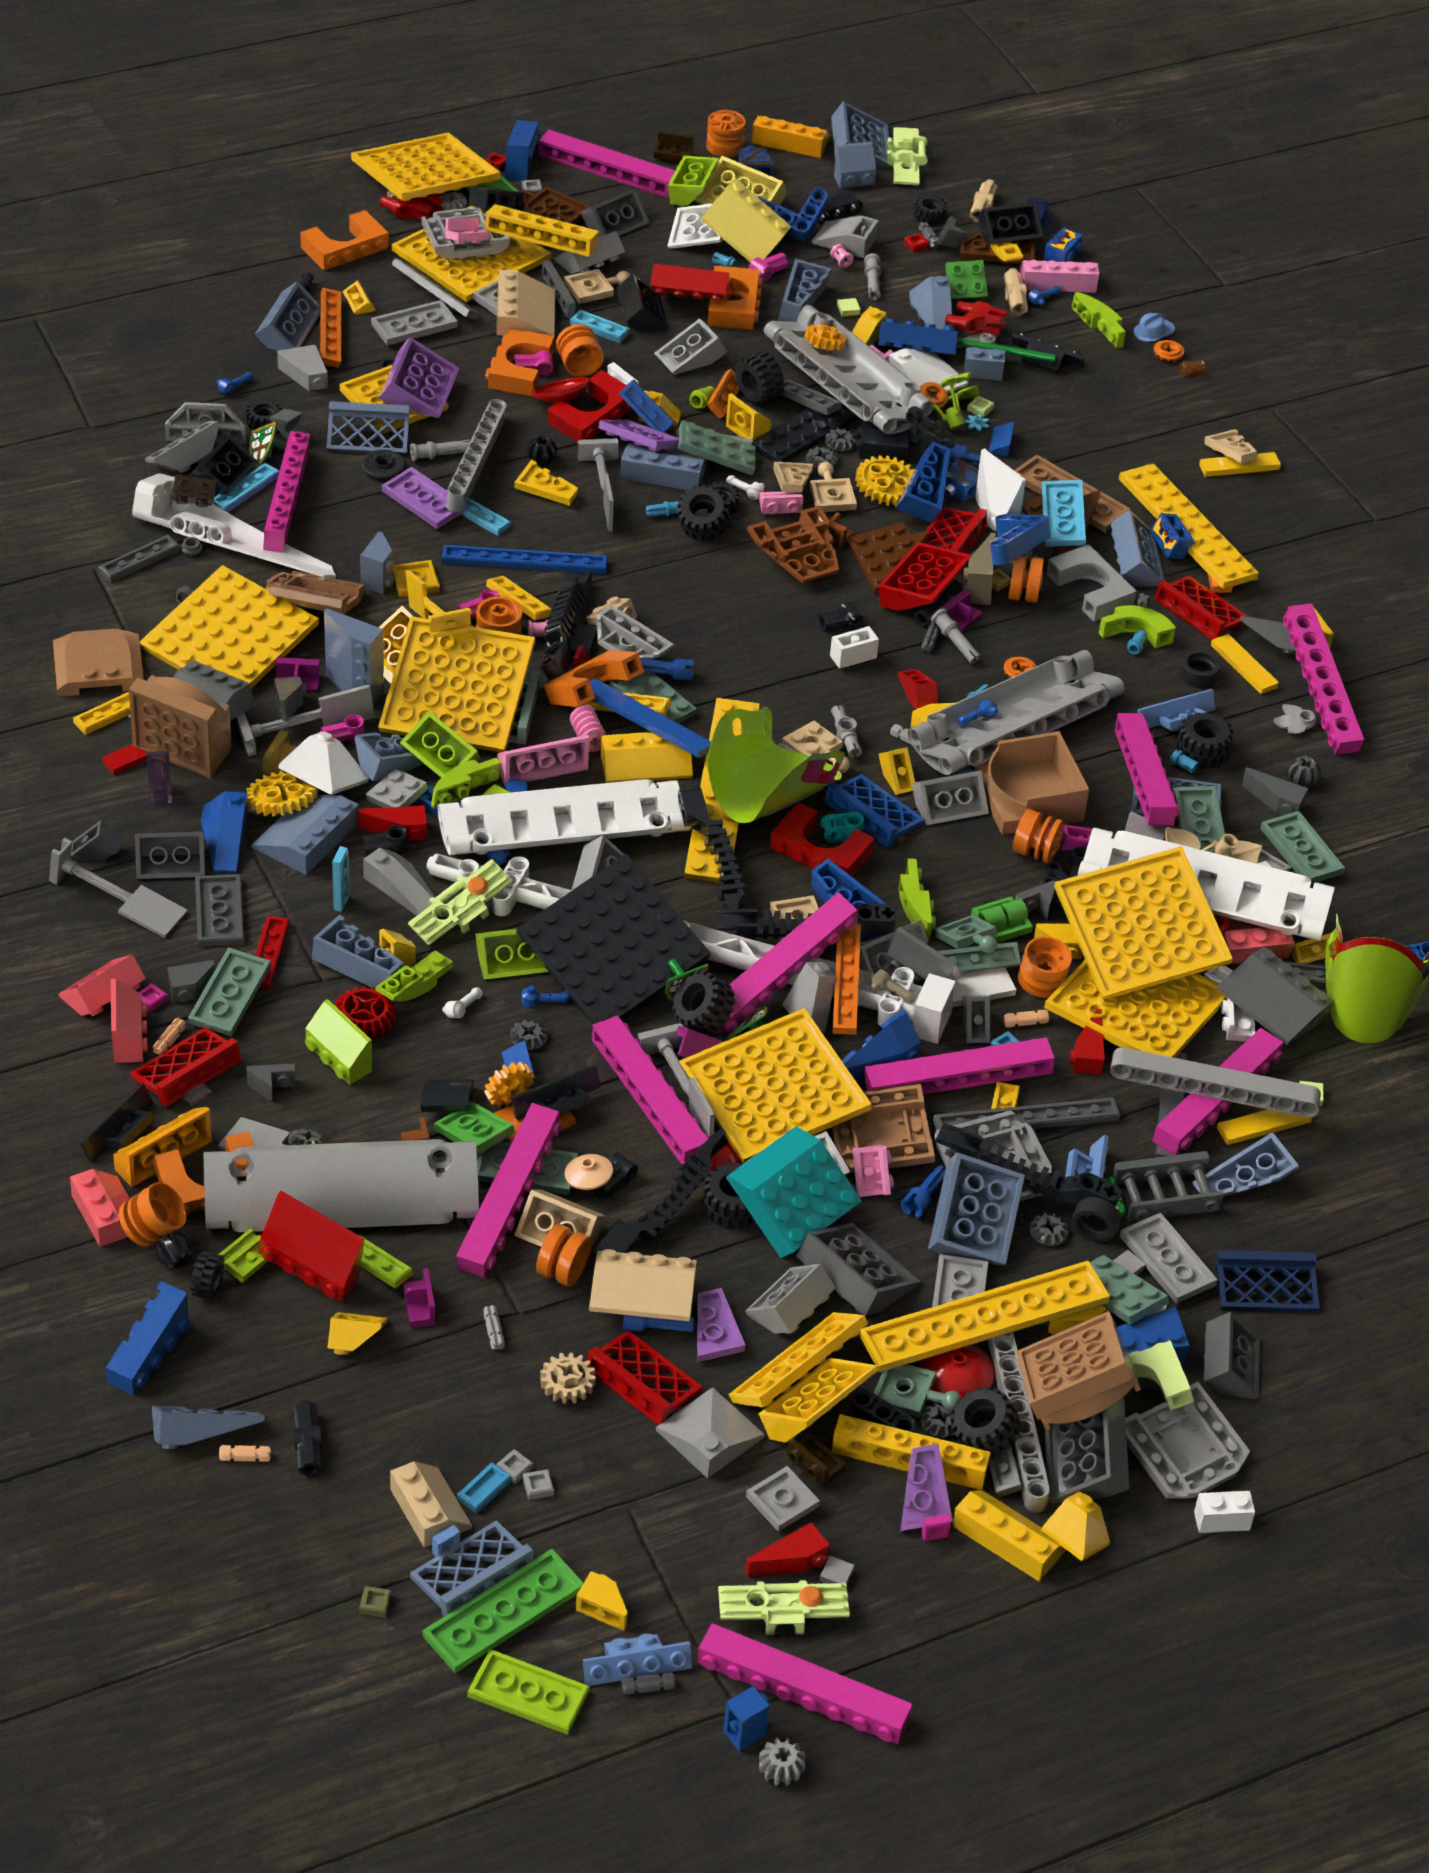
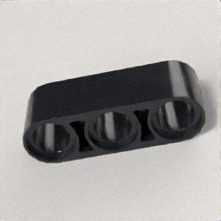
[809,191,863,225]
[849,1388,916,1433]

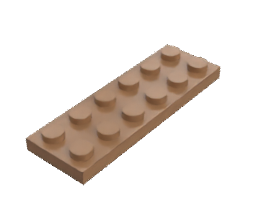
[1014,455,1130,533]

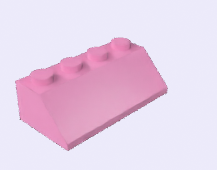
[1020,260,1099,293]
[497,735,590,785]

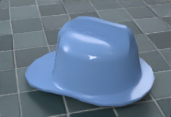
[1134,313,1175,342]

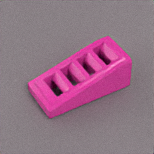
[1059,825,1092,851]

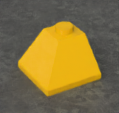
[726,394,771,440]
[328,1312,387,1354]
[1041,1491,1110,1561]

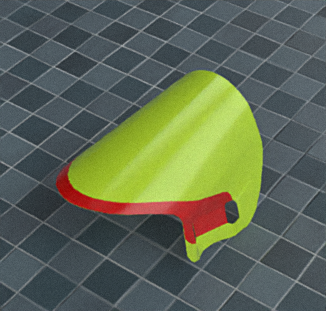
[707,707,845,823]
[1325,913,1429,1043]

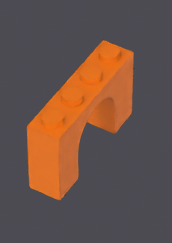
[300,210,389,271]
[708,266,762,330]
[485,328,554,397]
[544,650,644,707]
[154,1131,254,1215]

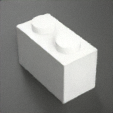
[830,626,879,669]
[1194,1491,1255,1533]

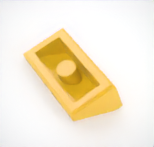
[342,281,376,315]
[1290,933,1336,964]

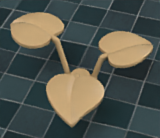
[1165,827,1262,864]

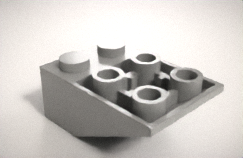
[812,215,879,258]

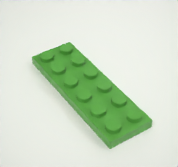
[423,1549,584,1673]

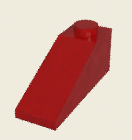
[897,669,938,709]
[358,806,427,841]
[1069,1009,1105,1075]
[745,1523,830,1577]

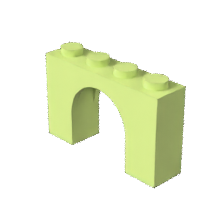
[1130,1340,1194,1410]

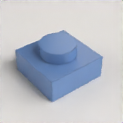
[432,1525,460,1557]

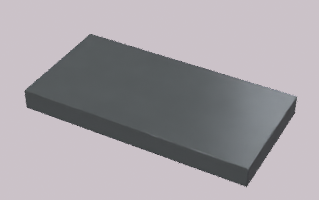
[195,874,244,947]

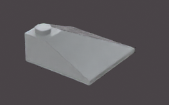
[656,1387,765,1478]

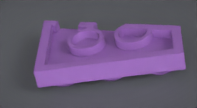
[697,1288,745,1362]
[900,1444,953,1531]

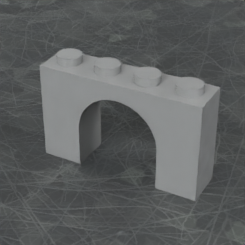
[1046,544,1137,622]

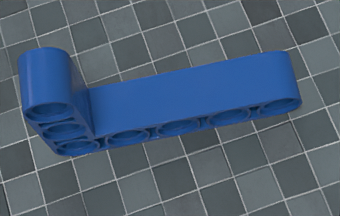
[756,188,828,241]
[990,514,1050,565]

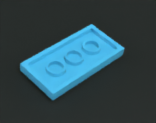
[1042,480,1086,547]

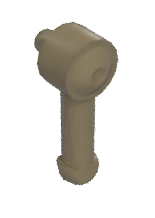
[870,970,915,1003]

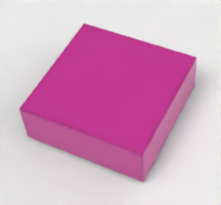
[139,983,168,1012]
[921,1514,951,1541]

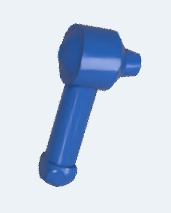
[1027,286,1061,306]
[217,372,254,396]
[958,699,998,726]
[477,840,510,866]
[521,986,570,1008]

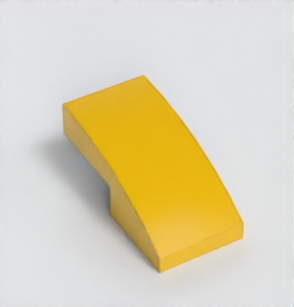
[990,242,1023,262]

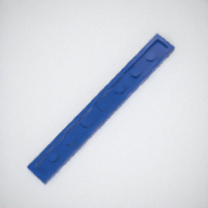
[442,545,607,574]
[589,678,711,758]

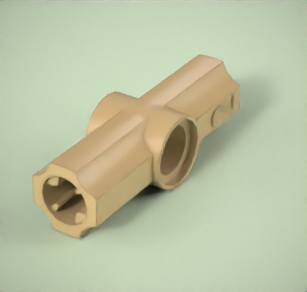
[970,179,998,223]
[1004,269,1028,316]

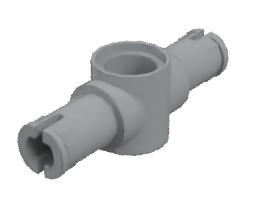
[831,705,862,758]

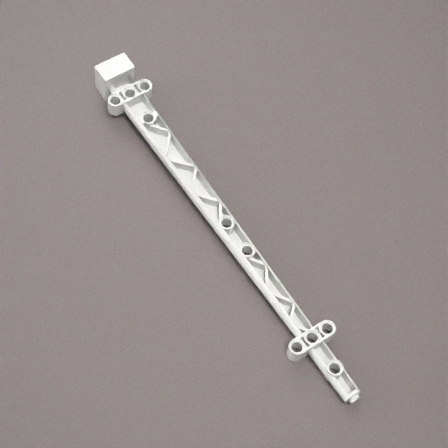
[427,853,955,1044]

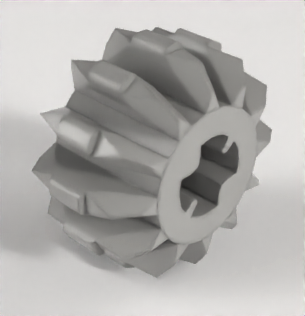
[759,1738,806,1787]

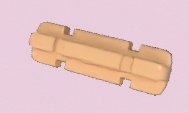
[1004,1010,1049,1027]
[153,1018,186,1055]
[219,1445,271,1462]

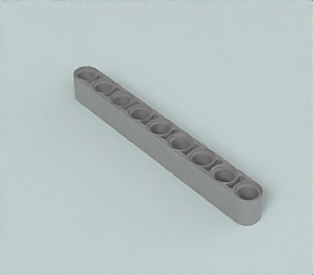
[446,399,506,512]
[1110,1048,1321,1117]
[987,1332,1049,1513]

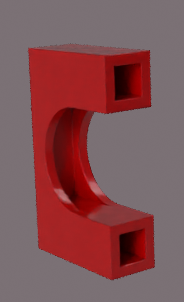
[547,370,633,442]
[770,803,875,877]

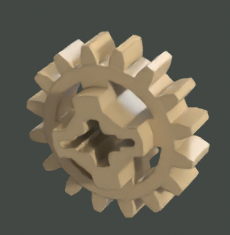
[540,1352,596,1404]

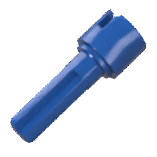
[949,444,981,467]
[640,658,694,681]
[901,1165,946,1218]
[623,1315,694,1332]

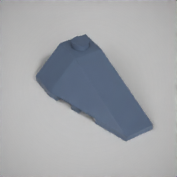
[909,276,953,329]
[355,733,424,781]
[1192,1132,1300,1196]
[152,1406,265,1449]

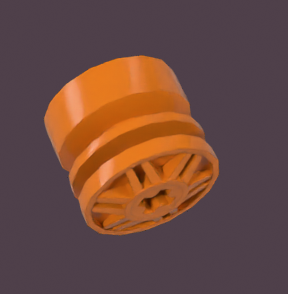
[706,110,746,157]
[556,324,604,377]
[1012,808,1065,864]
[1018,936,1072,998]
[119,1182,186,1247]

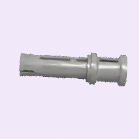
[864,254,881,300]
[410,439,470,461]
[931,608,981,664]

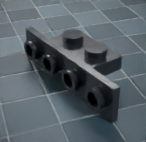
[1012,333,1085,373]
[510,1065,601,1120]
[79,1083,155,1162]

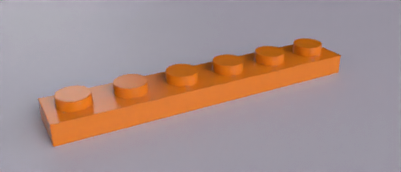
[320,288,341,368]
[833,924,861,1035]

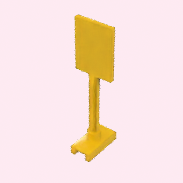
[406,570,473,639]

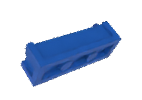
[619,380,676,433]

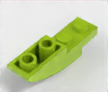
[1072,292,1126,348]
[431,758,502,809]
[898,859,936,939]
[375,951,453,1002]

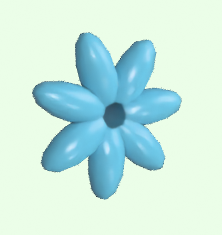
[964,414,989,431]

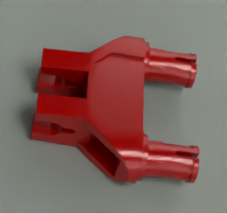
[379,194,443,220]
[945,301,1008,335]

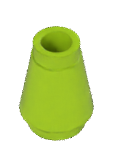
[690,386,715,409]

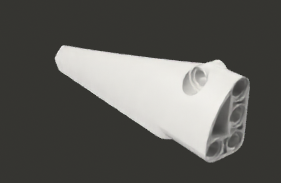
[132,473,336,578]

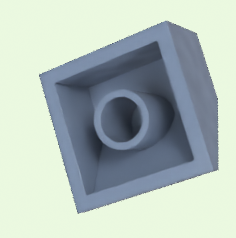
[834,142,876,188]
[964,347,1005,381]
[360,531,394,594]

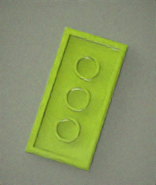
[467,1649,590,1735]

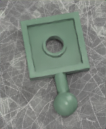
[934,915,997,954]
[874,1364,962,1418]

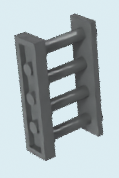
[1112,1151,1224,1222]

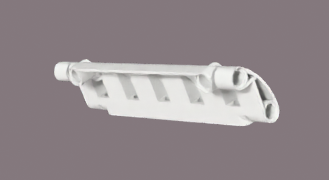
[438,779,691,855]
[1077,827,1335,941]

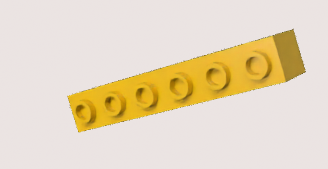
[485,204,599,257]
[832,1414,991,1490]

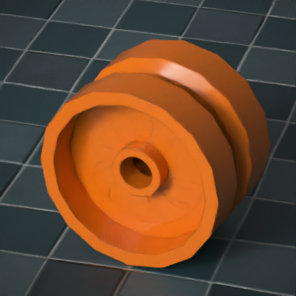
[1008,555,1044,603]
[476,596,523,635]
[536,1224,592,1287]

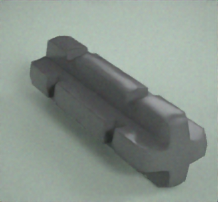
[918,222,940,249]
[1136,593,1150,608]
[921,621,940,653]
[621,1673,675,1694]

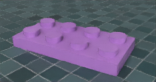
[599,419,679,452]
[382,467,467,529]

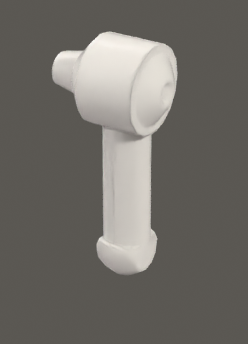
[726,475,765,500]
[442,987,483,1018]

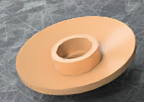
[565,1154,613,1190]

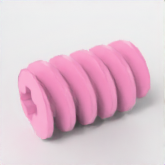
[570,705,606,752]

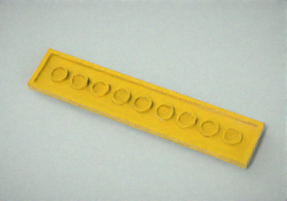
[1119,463,1259,589]
[684,698,760,883]
[859,1260,1110,1372]

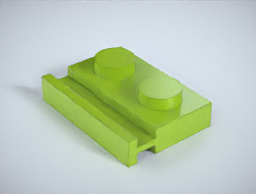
[218,1228,268,1283]

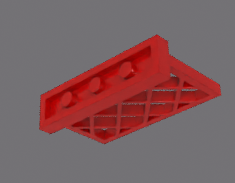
[924,507,988,554]
[1154,576,1247,640]
[130,1027,242,1107]
[587,1330,703,1425]

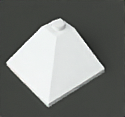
[668,204,724,249]
[889,348,968,399]
[975,449,1026,532]
[278,731,369,795]

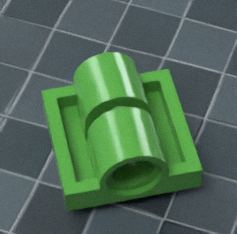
[945,260,988,301]
[971,896,1033,943]

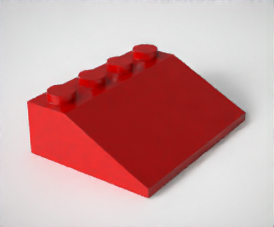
[650,264,735,302]
[878,542,972,611]
[258,1191,365,1302]

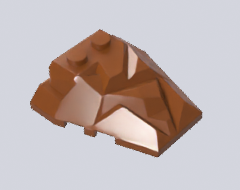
[747,505,839,583]

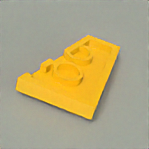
[515,460,578,506]

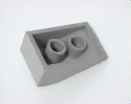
[654,319,727,375]

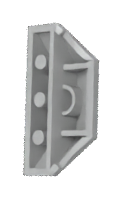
[165,402,247,444]
[145,421,219,473]
[597,605,674,660]

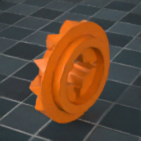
[1153,340,1184,362]
[920,382,948,408]
[1003,657,1036,679]

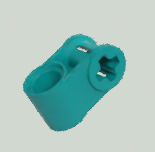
[820,812,864,843]

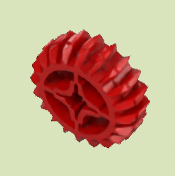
[335,986,397,1041]

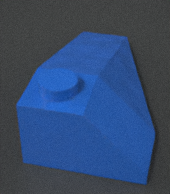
[201,791,248,874]
[842,1010,921,1081]

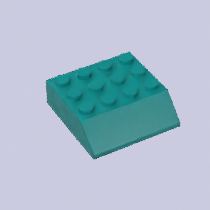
[726,1126,862,1258]

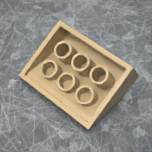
[496,270,555,336]
[589,1249,697,1322]

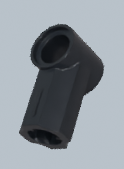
[818,602,863,631]
[362,825,408,855]
[594,1152,638,1197]

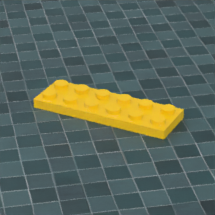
[728,1312,868,1408]

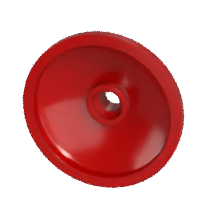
[532,377,590,404]
[919,1344,995,1399]

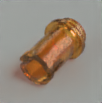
[1179,360,1205,376]

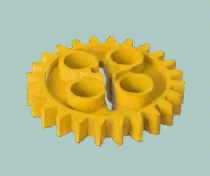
[855,455,915,506]
[247,771,318,816]

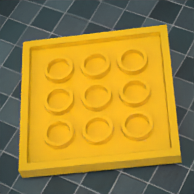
[340,365,448,434]

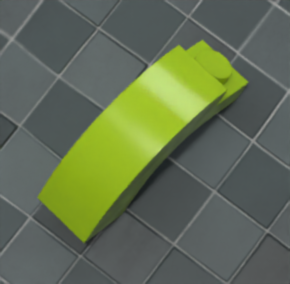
[1099,605,1176,648]

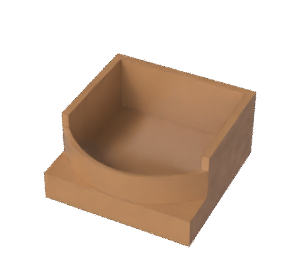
[129,675,231,778]
[974,731,1089,835]
[1016,1311,1141,1430]

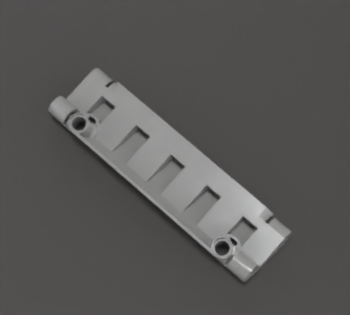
[764,305,934,434]
[907,650,1125,775]
[204,1139,479,1232]

